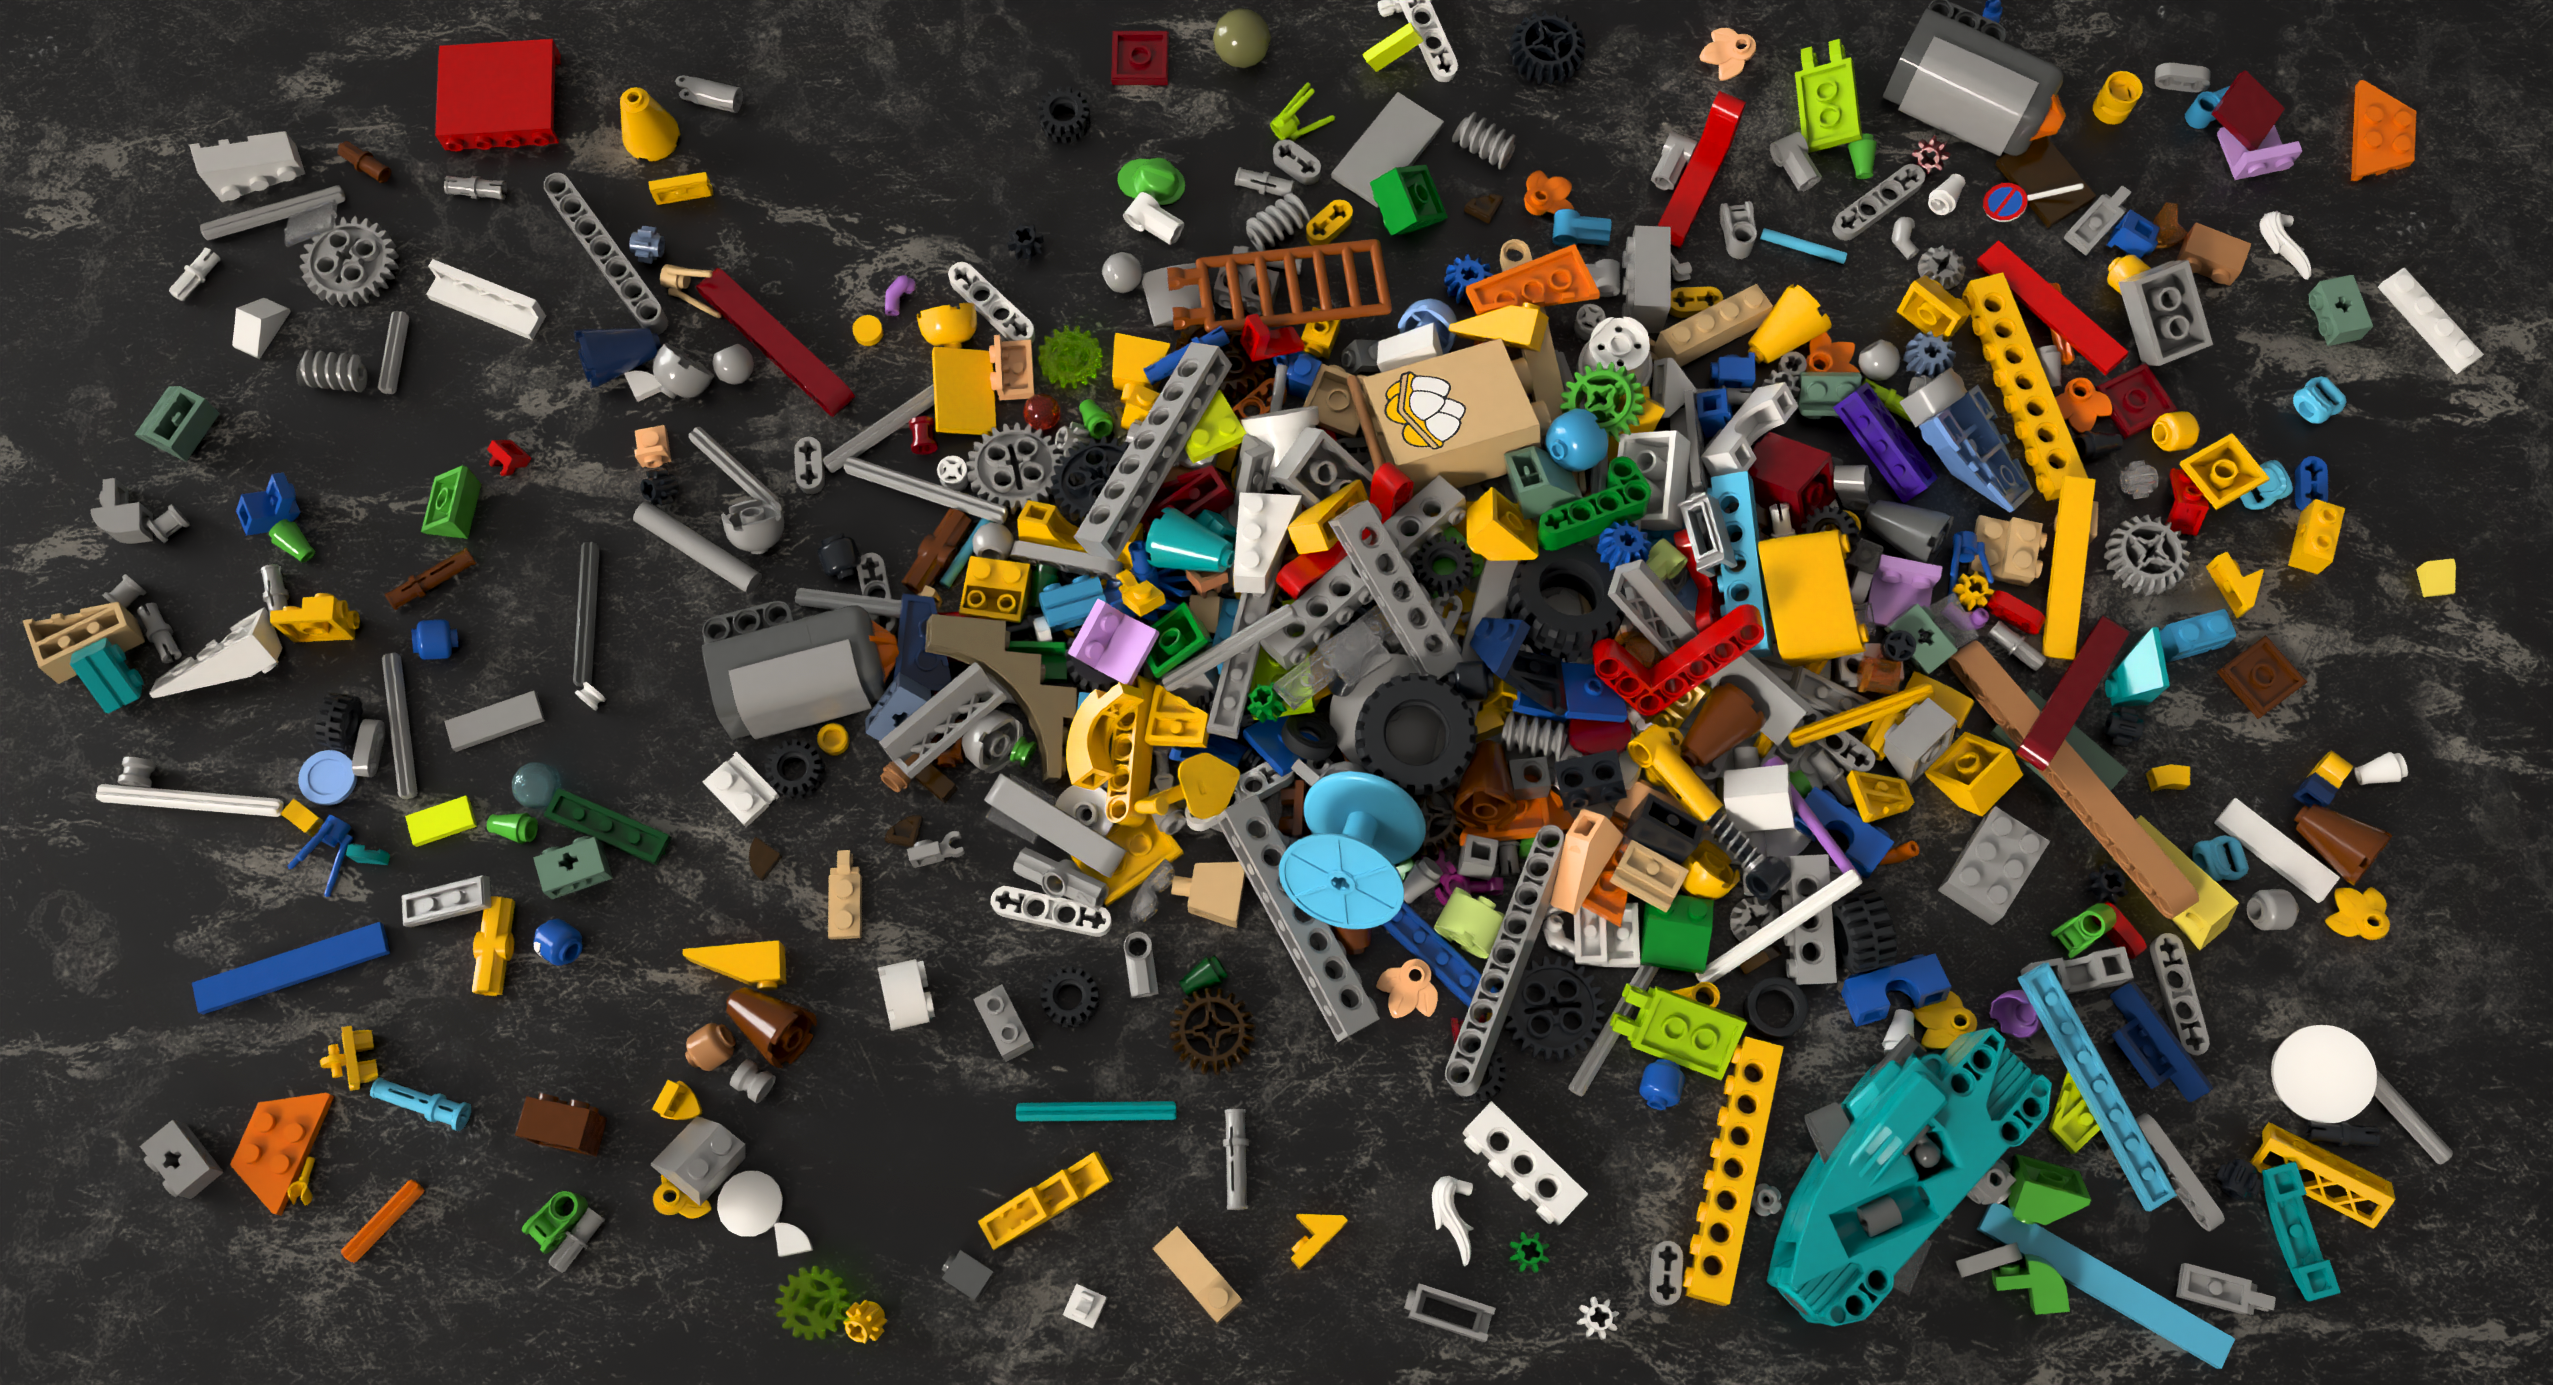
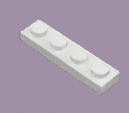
[2378,268,2484,374]

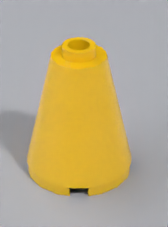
[620,87,680,161]
[1748,284,1831,364]

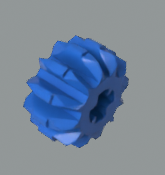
[1444,254,1493,306]
[1596,520,1652,571]

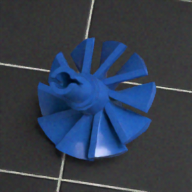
[1103,540,1192,621]

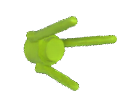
[1270,82,1335,142]

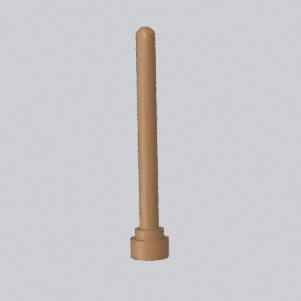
[1347,375,1385,479]

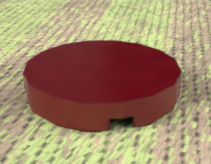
[1568,719,1632,757]

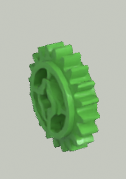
[1560,362,1646,442]

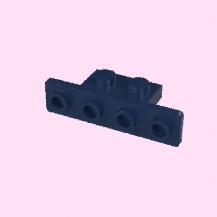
[2110,981,2213,1102]

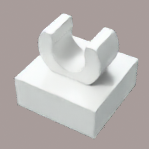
[1063,1284,1107,1329]

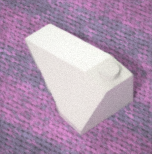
[149,607,282,698]

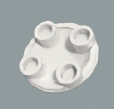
[717,1171,783,1236]

